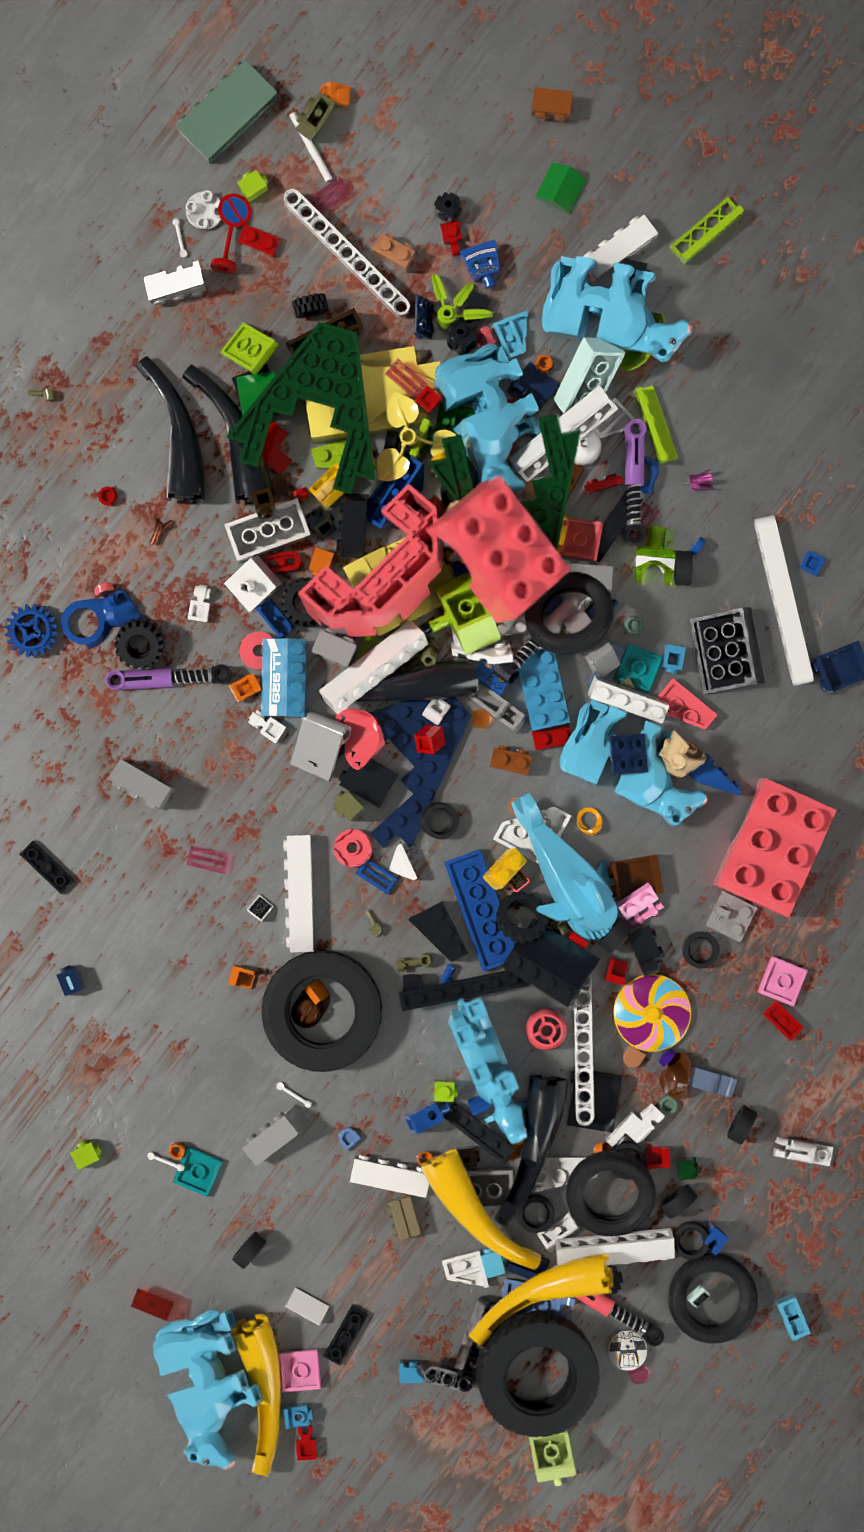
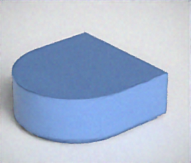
[338,1127,362,1151]

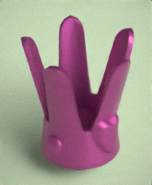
[684,469,713,490]

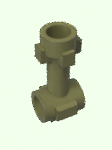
[396,953,433,973]

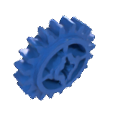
[4,604,59,657]

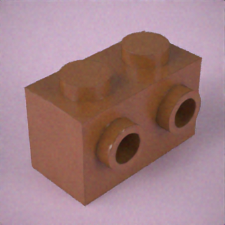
[531,87,573,121]
[489,745,532,776]

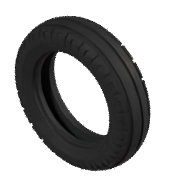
[525,572,614,655]
[566,1150,656,1236]
[668,1253,758,1344]

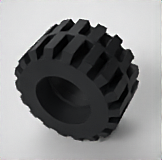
[281,577,318,627]
[114,617,165,670]

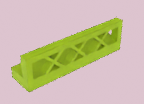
[669,197,744,265]
[634,385,678,465]

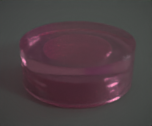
[628,1364,648,1384]

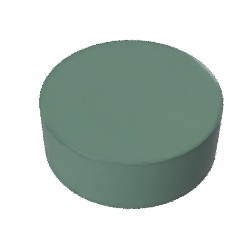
[624,616,643,635]
[658,1095,678,1115]

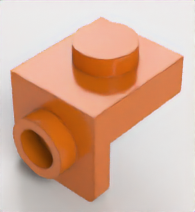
[319,81,351,107]
[228,673,262,703]

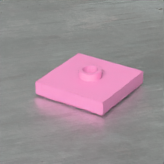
[757,956,808,1006]
[279,1349,321,1392]

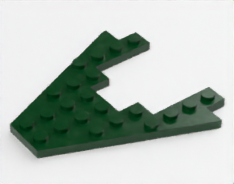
[227,322,375,495]
[429,414,581,551]

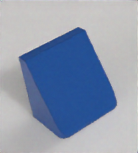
[468,1095,491,1116]

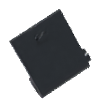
[567,1071,622,1133]

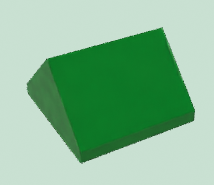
[535,163,586,214]

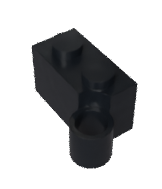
[627,925,665,977]

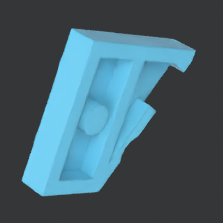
[492,311,528,360]

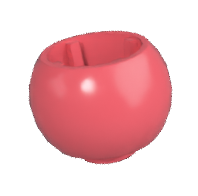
[525,1008,568,1051]

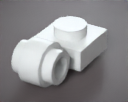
[188,584,211,622]
[248,710,287,743]

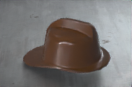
[291,987,330,1028]
[659,1052,692,1099]

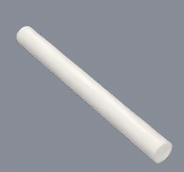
[289,112,333,183]

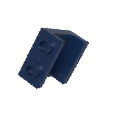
[812,640,864,694]

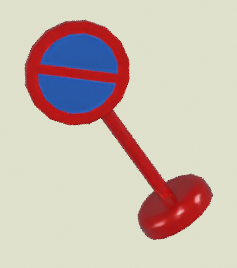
[210,193,251,274]

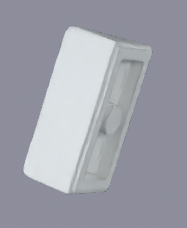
[537,1213,582,1253]
[286,1287,329,1325]

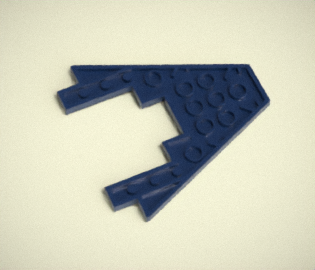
[310,697,471,847]

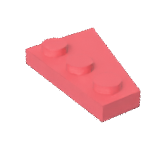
[656,678,718,730]

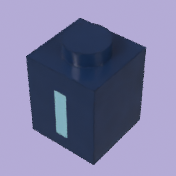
[56,965,85,996]

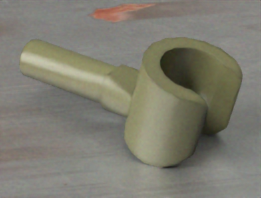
[28,389,56,401]
[366,909,383,937]

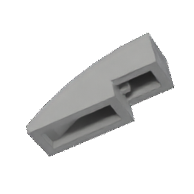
[468,681,528,734]

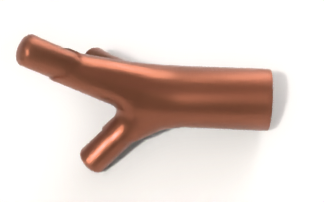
[149,518,173,545]

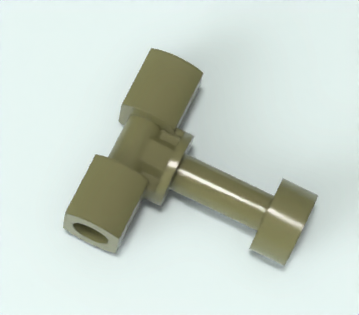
[397,637,439,674]

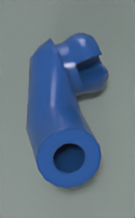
[440,964,456,983]

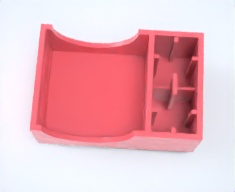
[426,476,570,623]
[712,778,837,917]

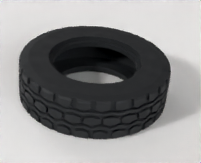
[261,950,382,1072]
[476,1311,600,1438]

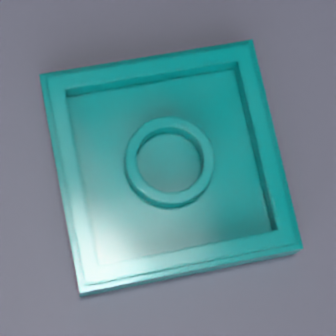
[613,643,663,693]
[172,1146,223,1197]

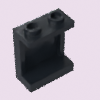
[338,753,399,808]

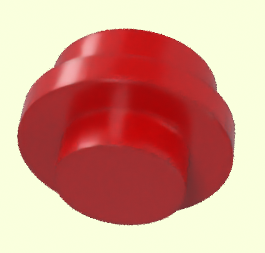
[98,486,118,506]

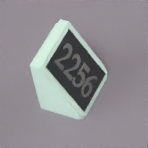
[687,1285,710,1308]

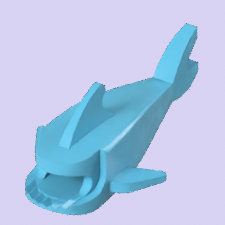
[511,793,617,940]

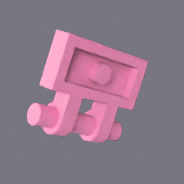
[616,883,664,929]

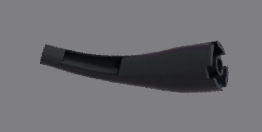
[135,356,206,505]
[182,364,274,505]
[320,656,478,702]
[495,1074,568,1227]

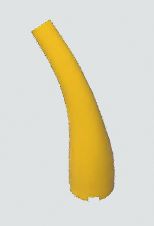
[421,1149,541,1270]
[468,1253,613,1347]
[231,1314,281,1477]

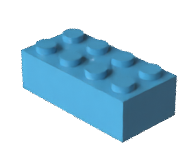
[519,649,570,732]

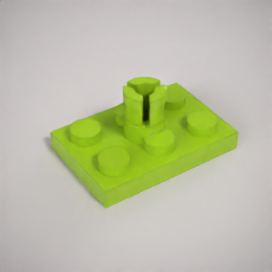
[220,322,279,375]

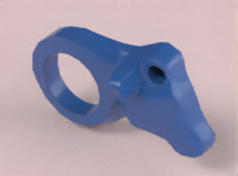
[61,589,147,649]

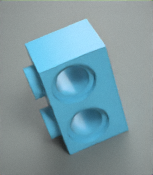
[775,1293,811,1341]

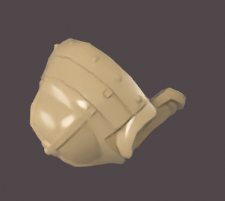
[659,731,707,778]

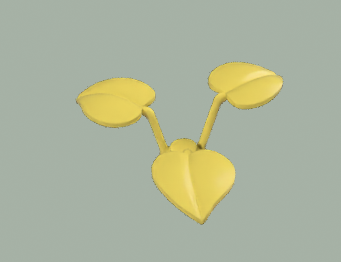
[377,392,456,481]

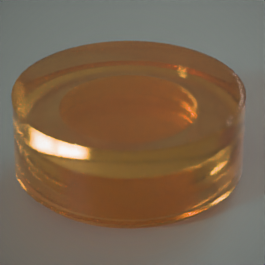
[470,709,490,729]

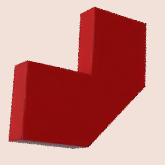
[263,421,292,475]

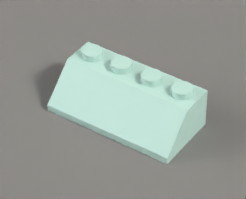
[553,337,625,414]

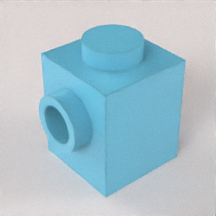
[480,1248,507,1278]

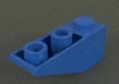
[688,753,743,796]

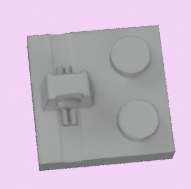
[705,891,757,942]

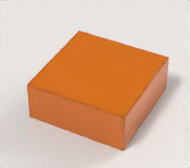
[304,979,330,1005]

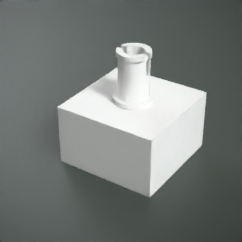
[224,555,283,612]

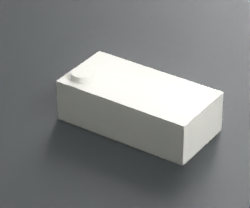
[224,499,311,563]

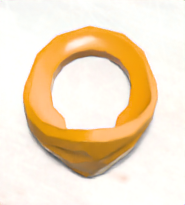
[577,807,603,836]

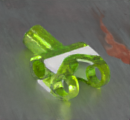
[635,526,676,586]

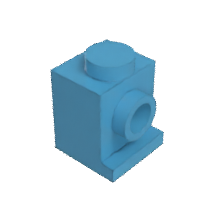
[662,644,686,674]
[400,1360,423,1383]
[284,1403,313,1429]

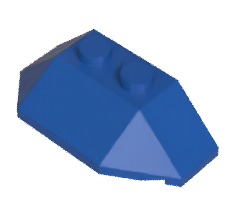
[367,456,425,530]

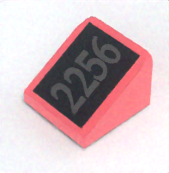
[508,868,531,893]

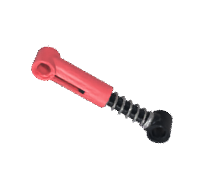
[575,1294,664,1346]

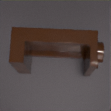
[607,855,664,901]

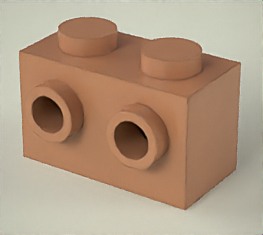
[372,233,415,273]

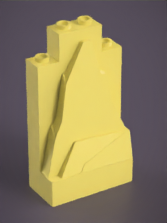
[305,346,443,444]

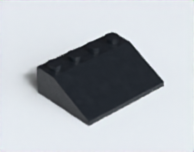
[690,607,765,695]
[502,919,600,1009]

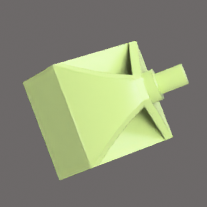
[529,1429,576,1486]

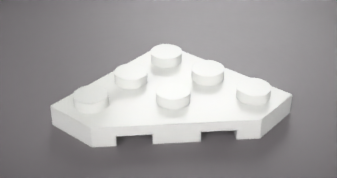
[451,636,513,664]
[493,807,571,864]

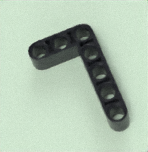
[417,1296,497,1392]

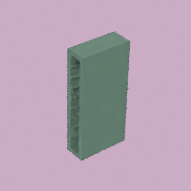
[176,60,278,164]

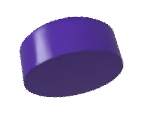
[658,1048,676,1067]

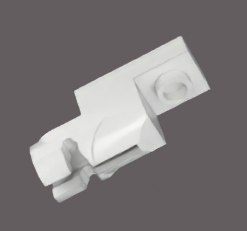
[606,1103,665,1147]
[773,1137,833,1166]

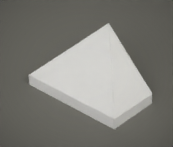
[389,844,418,880]

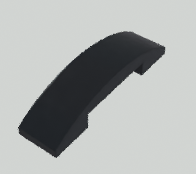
[597,489,643,562]

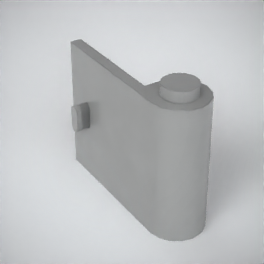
[290,710,352,781]

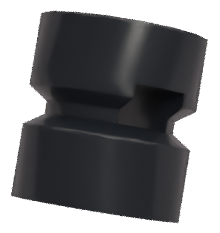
[384,430,413,458]

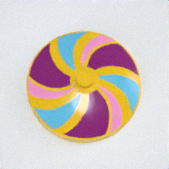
[613,974,691,1052]

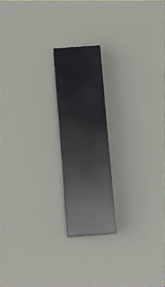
[443,1102,516,1165]

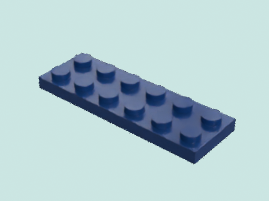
[444,849,515,972]

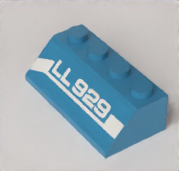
[261,638,306,718]

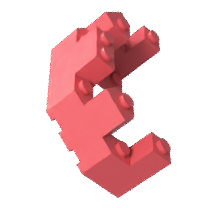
[298,484,444,637]

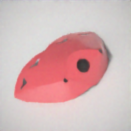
[336,708,385,770]

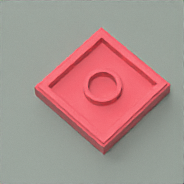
[559,518,603,561]

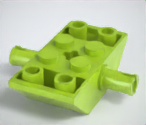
[429,572,501,655]

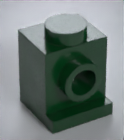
[676,1157,699,1181]

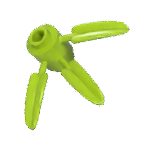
[432,274,493,330]

